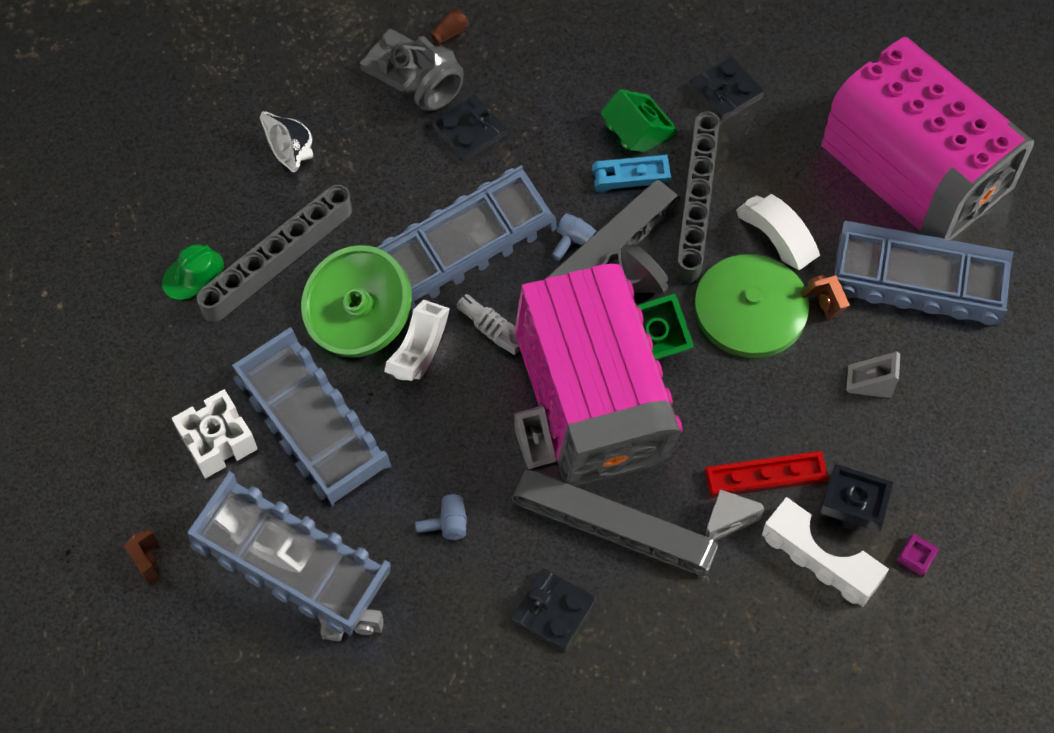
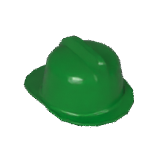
[162,245,224,301]

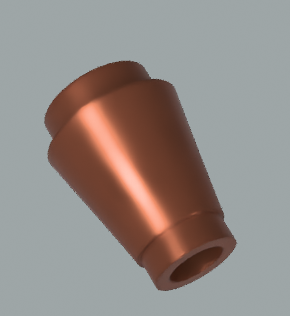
[429,8,469,45]

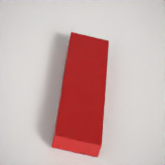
[704,451,829,498]

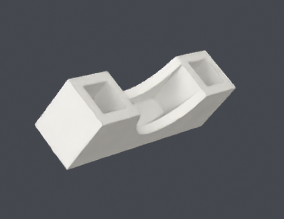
[762,497,889,607]

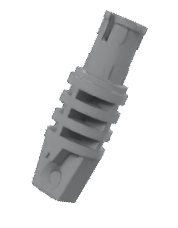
[456,294,520,355]

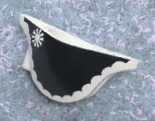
[260,112,313,173]

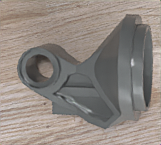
[390,36,463,111]
[603,244,668,294]

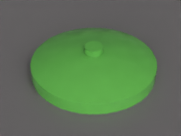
[301,245,412,358]
[694,254,809,358]

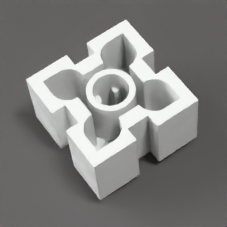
[172,389,258,478]

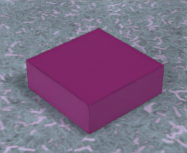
[896,533,939,577]

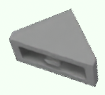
[846,352,900,398]
[514,405,556,469]
[705,490,764,540]

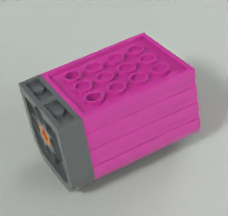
[821,37,1034,240]
[515,264,682,488]

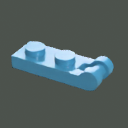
[592,155,671,193]

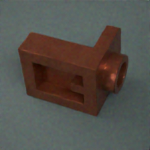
[801,275,850,319]
[124,529,158,583]

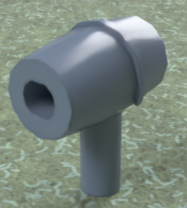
[551,213,598,261]
[415,494,467,540]

